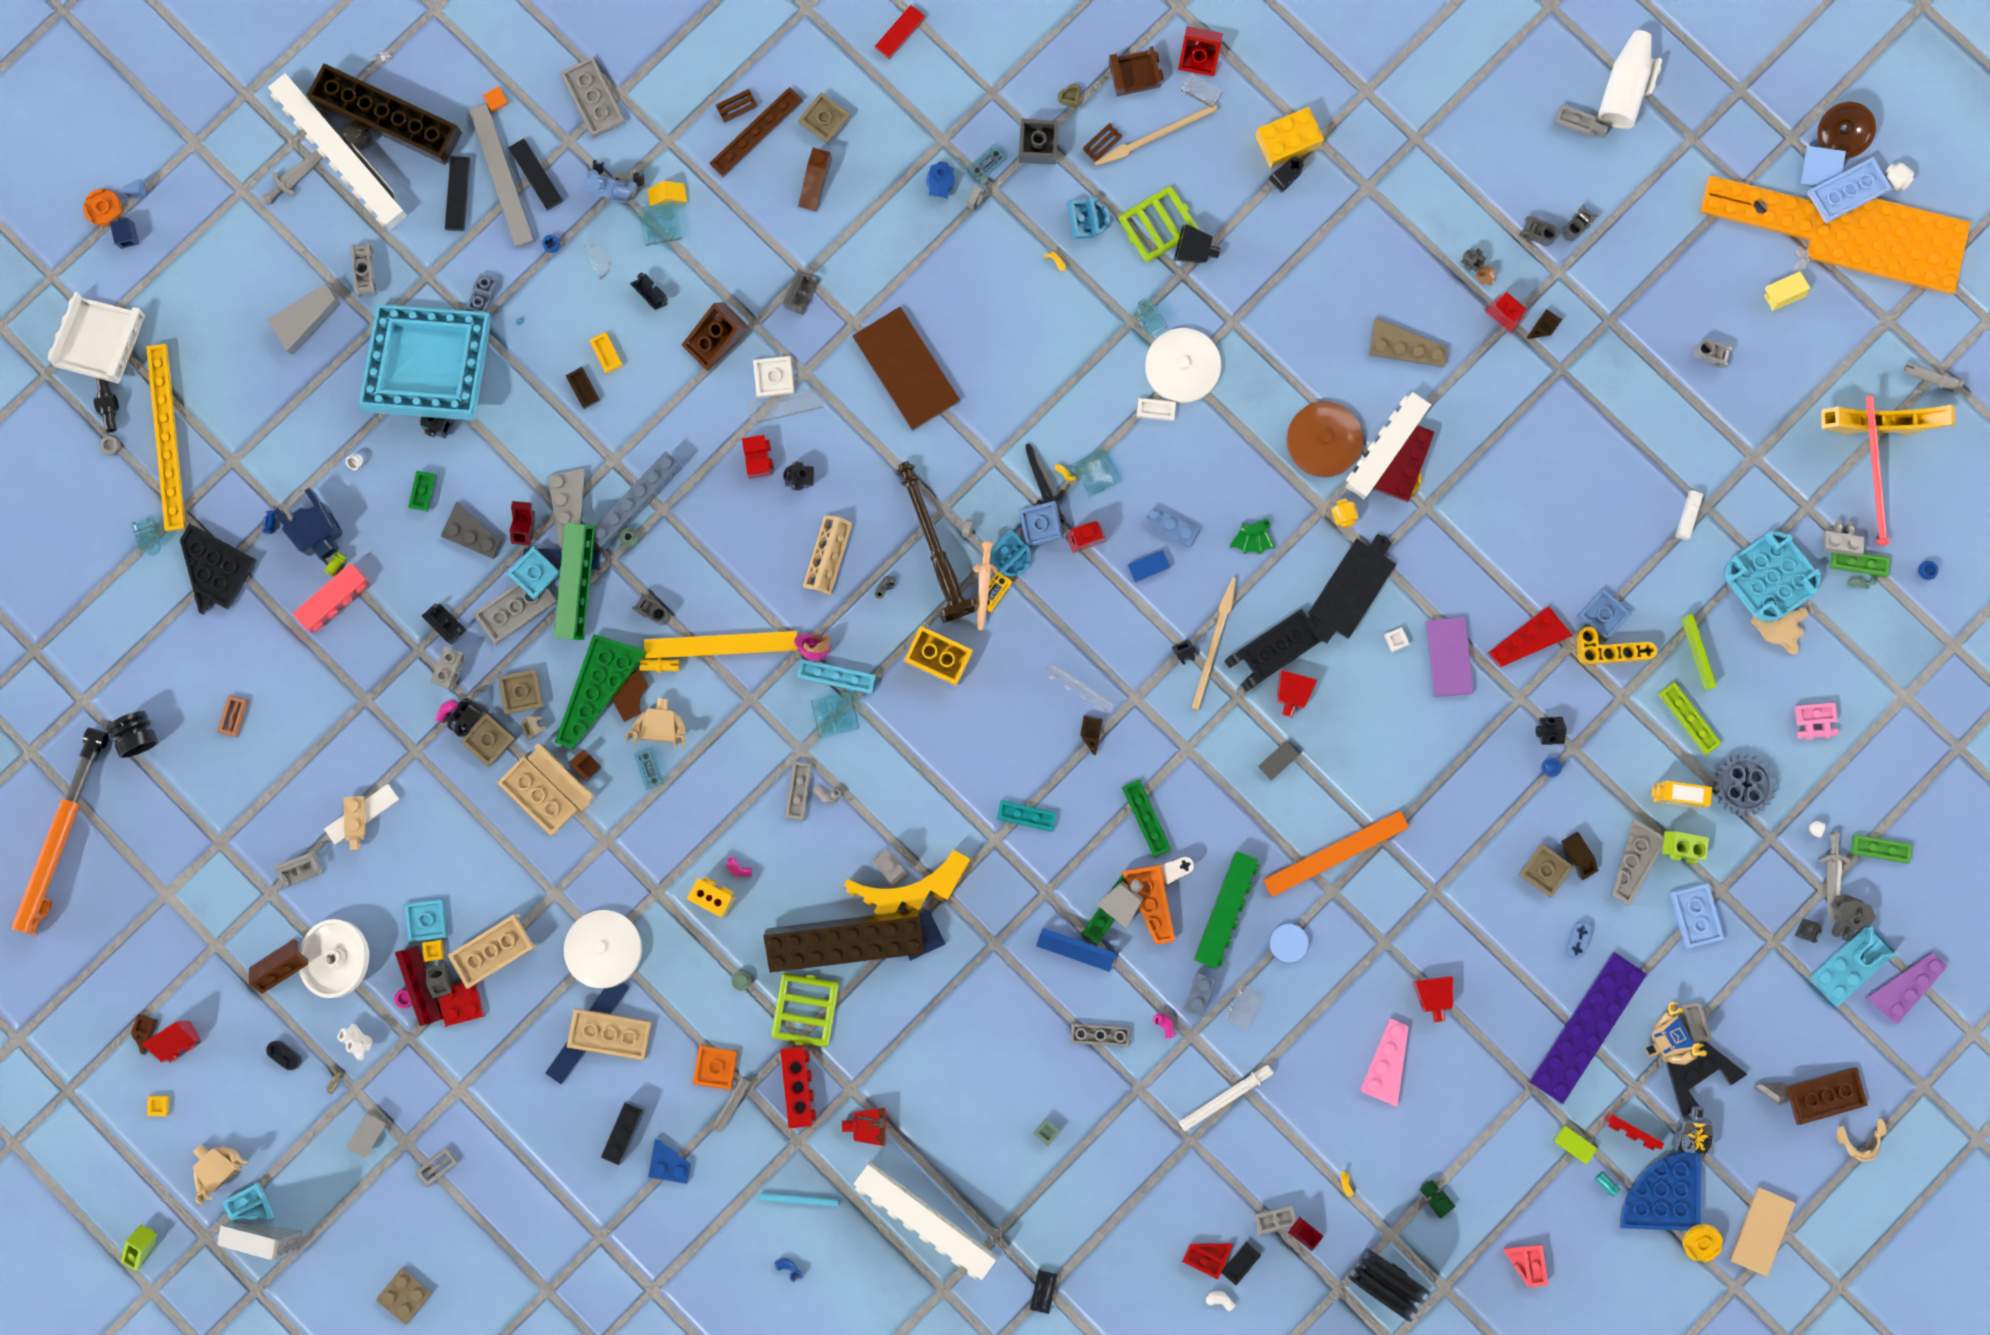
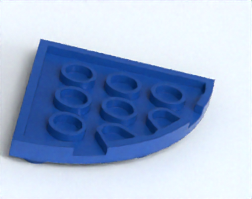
[1620,1152,1701,1231]

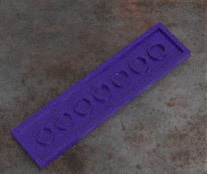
[1528,952,1647,1104]

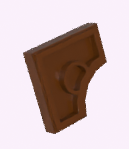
[612,670,649,722]

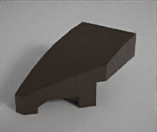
[1080,715,1103,755]

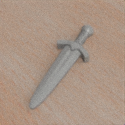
[261,150,323,205]
[1818,832,1851,922]

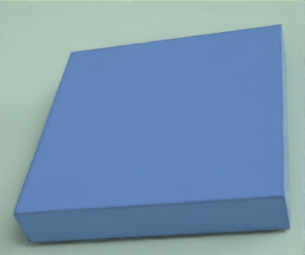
[1019,501,1064,548]
[1577,588,1632,642]

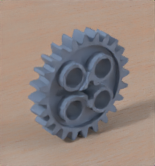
[1712,753,1777,816]

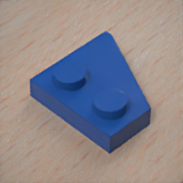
[648,1139,691,1184]

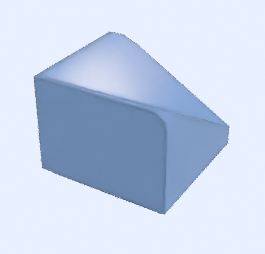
[120,179,146,199]

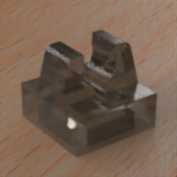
[1795,918,1822,943]

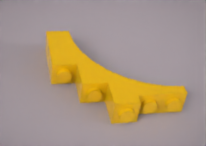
[1821,405,1956,435]
[844,849,971,915]

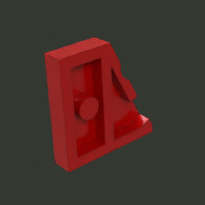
[1181,1243,1233,1280]

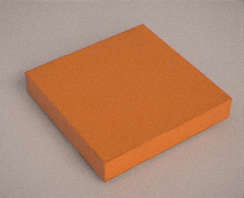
[693,1045,738,1090]

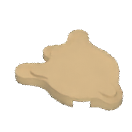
[1751,608,1808,655]

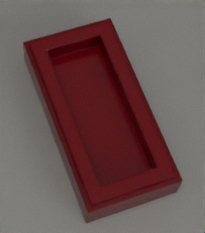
[1288,1217,1324,1251]

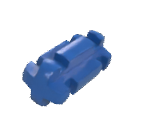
[262,510,276,534]

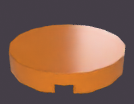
[83,189,123,227]

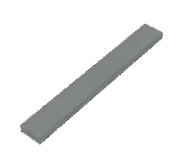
[469,103,534,248]

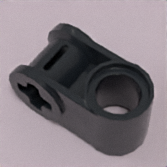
[1268,156,1304,193]
[446,698,483,737]

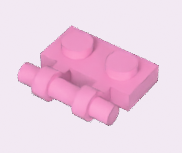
[1795,703,1838,740]

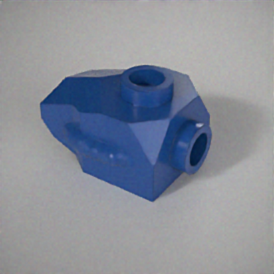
[926,162,955,199]

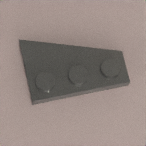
[441,502,502,559]

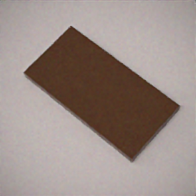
[852,307,960,431]

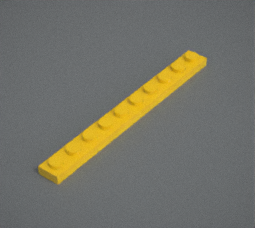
[146,344,186,532]

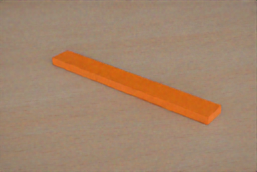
[1263,810,1409,897]

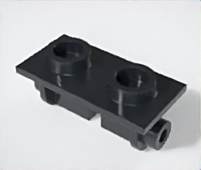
[630,272,668,311]

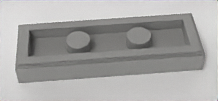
[785,761,813,821]

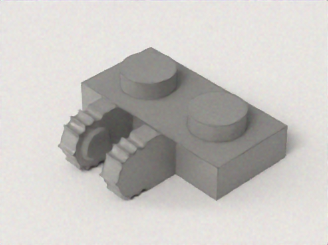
[1823,520,1864,557]

